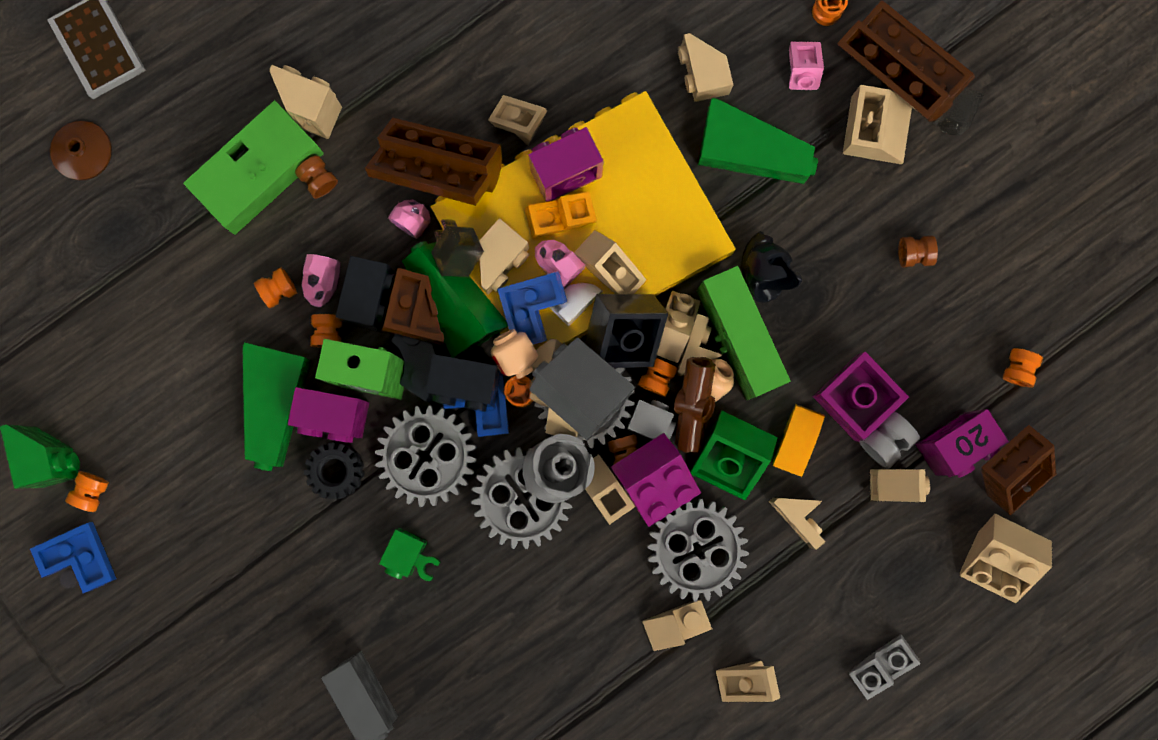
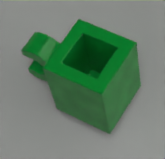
[379,528,441,581]

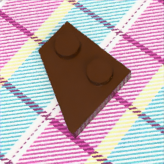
[382,268,444,345]

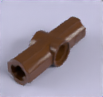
[674,357,716,453]

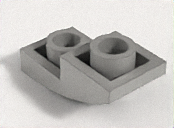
[849,635,920,700]

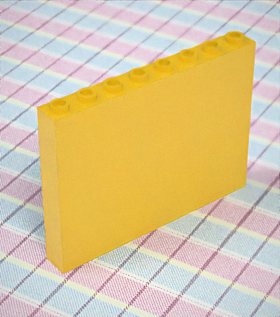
[430,91,736,350]

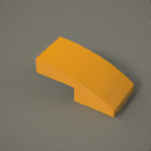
[525,192,597,238]
[773,404,825,477]

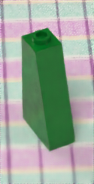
[698,98,818,184]
[402,241,508,358]
[243,342,311,471]

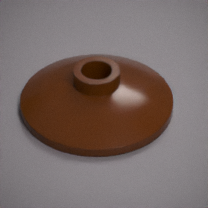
[50,121,112,181]

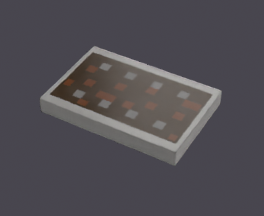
[47,0,146,99]

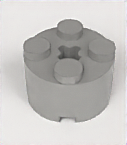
[523,434,595,503]

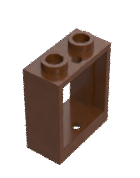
[981,425,1056,516]

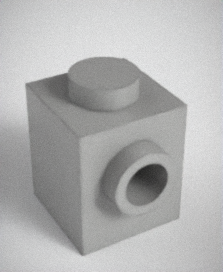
[626,400,676,440]

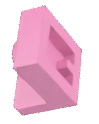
[789,42,824,90]

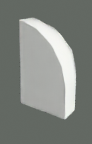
[549,283,603,327]

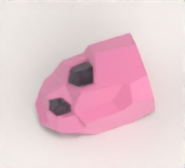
[388,200,430,239]
[535,240,585,288]
[302,254,340,307]

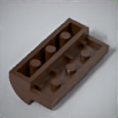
[837,0,975,122]
[365,117,502,206]

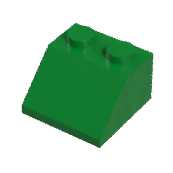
[690,410,778,500]
[0,424,80,489]

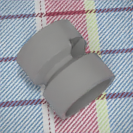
[859,411,920,469]

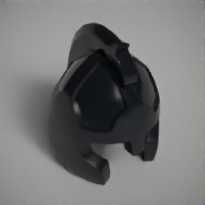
[741,231,802,303]

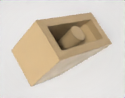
[574,230,647,294]

